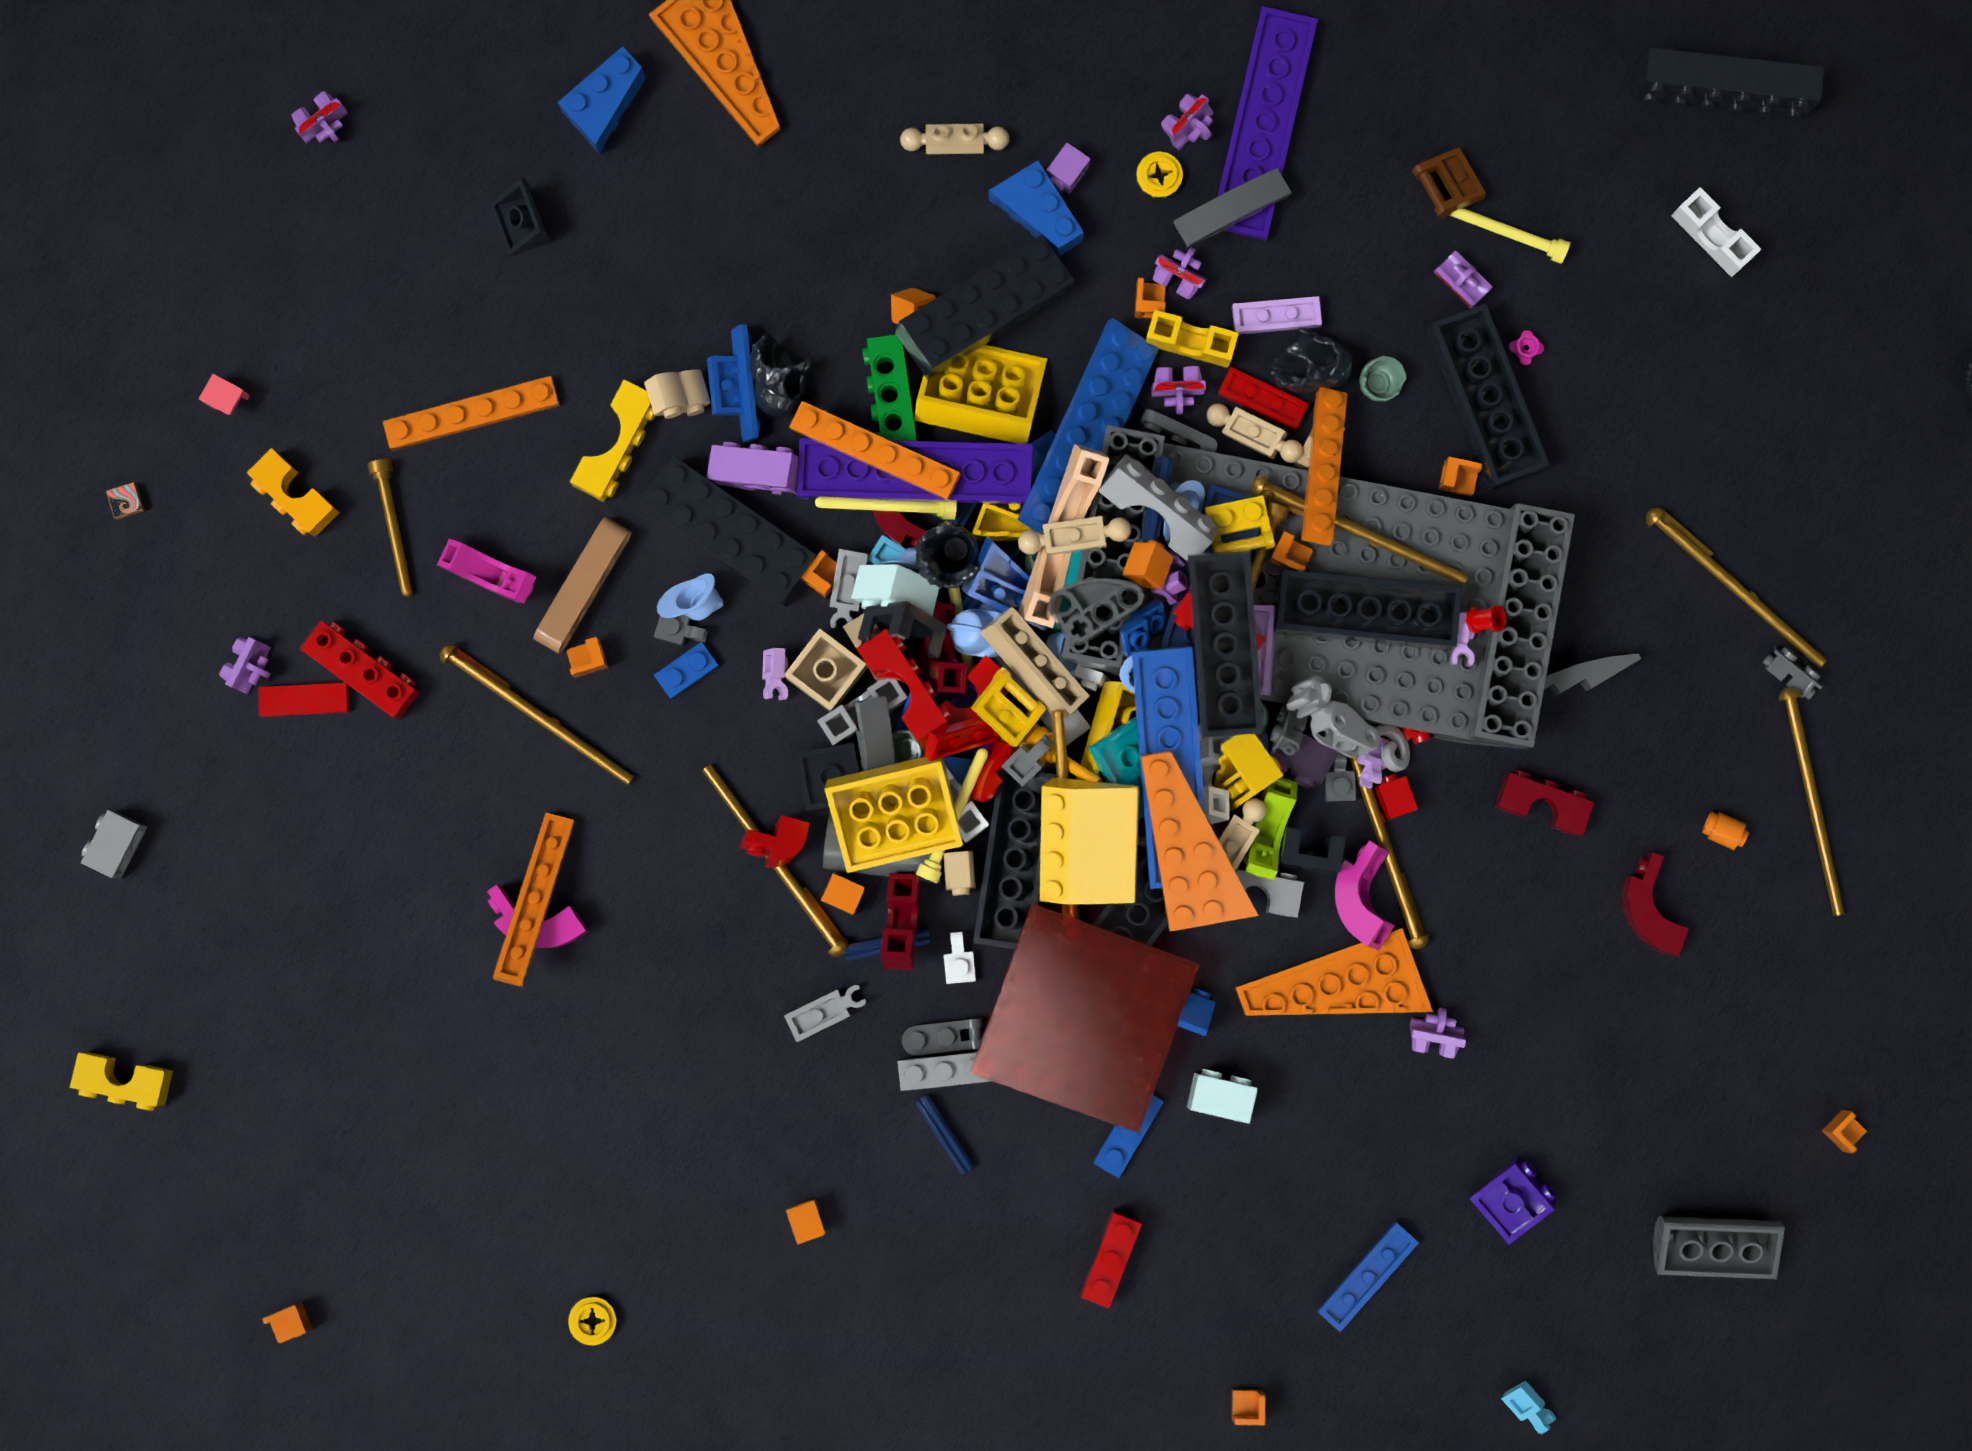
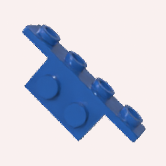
[707,324,760,443]

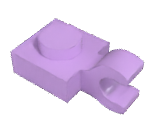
[1450,612,1474,667]
[762,648,788,700]
[1357,737,1389,789]

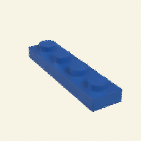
[1317,1222,1419,1332]

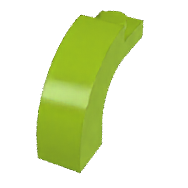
[1244,778,1298,880]

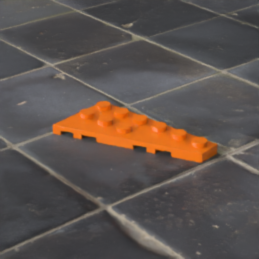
[649,0,780,147]
[1140,750,1258,931]
[1235,928,1433,1016]

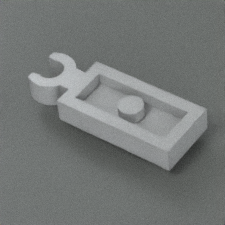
[829,548,868,628]
[784,985,866,1042]

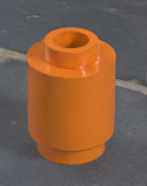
[1702,811,1749,850]

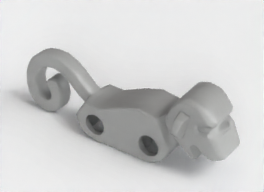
[1286,675,1410,772]

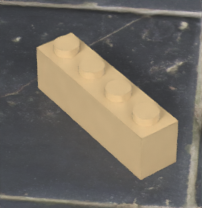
[980,607,1089,718]

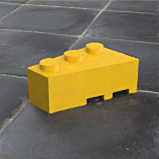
[972,503,1041,542]
[1214,734,1283,812]

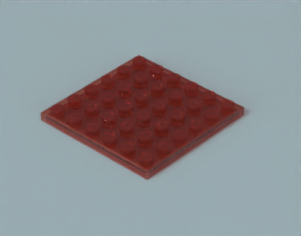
[970,903,1200,1133]

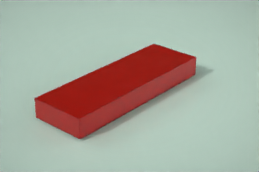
[1218,367,1309,431]
[258,683,349,717]
[924,716,1000,761]

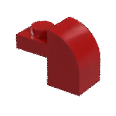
[740,815,810,868]

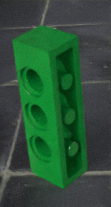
[862,335,917,441]

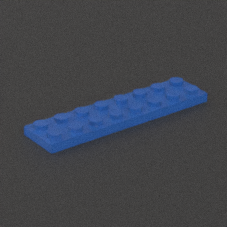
[1017,318,1159,535]
[1131,646,1205,889]

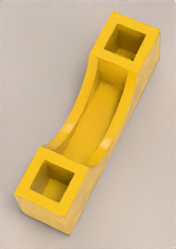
[570,380,656,502]

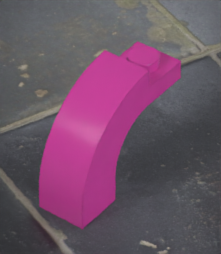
[437,539,536,604]
[1335,840,1395,950]
[487,885,589,948]

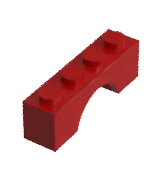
[856,629,952,750]

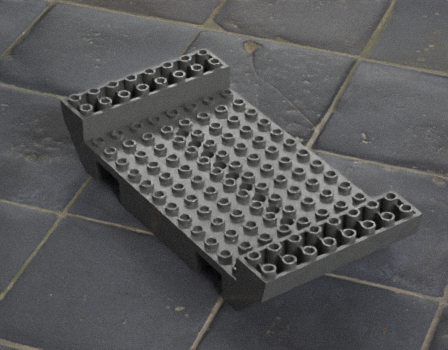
[1062,425,1575,749]

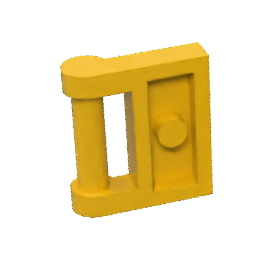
[1204,495,1275,552]
[971,667,1046,747]

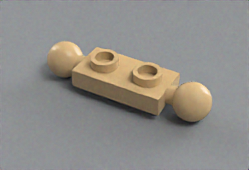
[900,124,1009,154]
[1207,403,1303,463]
[1018,516,1131,556]
[1218,798,1266,871]

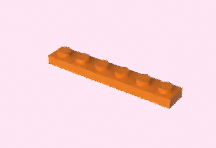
[383,376,560,451]
[1301,387,1347,546]
[789,401,961,501]
[493,813,575,987]

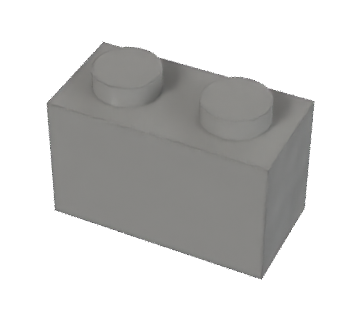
[81,810,147,879]

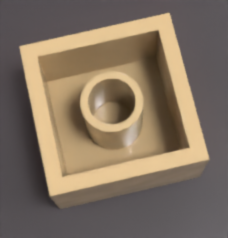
[784,628,868,712]

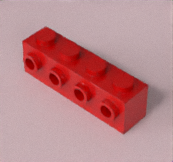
[300,621,420,720]

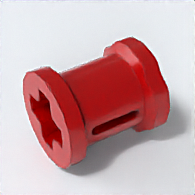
[1466,605,1506,634]

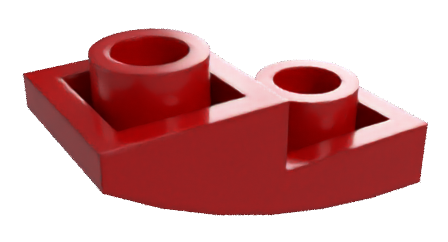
[969,741,1014,802]

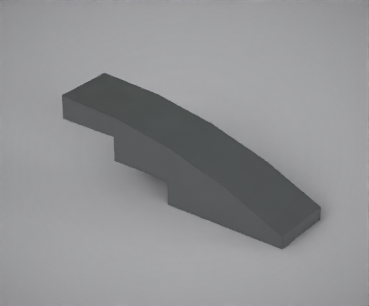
[1173,168,1292,247]
[1544,654,1642,696]
[855,696,895,772]

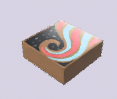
[106,482,145,520]

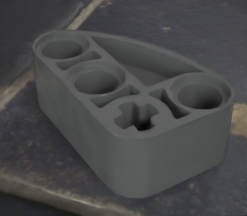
[1049,578,1143,645]

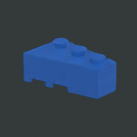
[557,46,646,154]
[989,161,1084,257]
[962,536,1047,630]

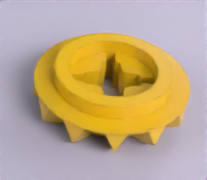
[1137,152,1183,198]
[568,1296,617,1345]

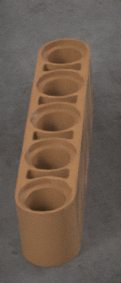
[533,517,632,654]

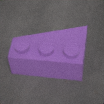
[706,442,808,499]

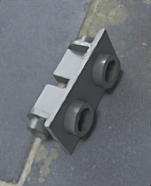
[1762,645,1822,700]
[1269,704,1309,755]

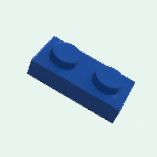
[654,642,719,700]

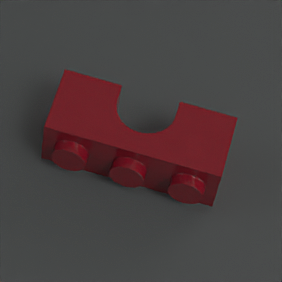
[1494,770,1594,837]
[880,873,922,970]

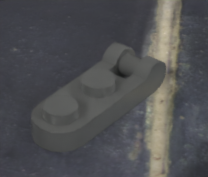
[1141,409,1217,453]
[902,1018,986,1055]

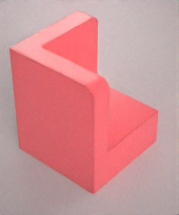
[199,374,250,415]

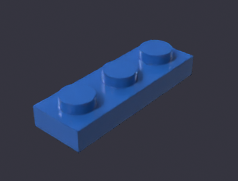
[1093,1086,1164,1179]

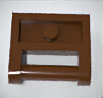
[1412,147,1486,219]

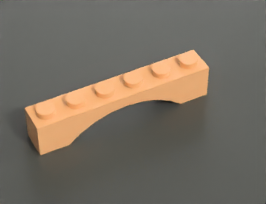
[1018,444,1110,628]

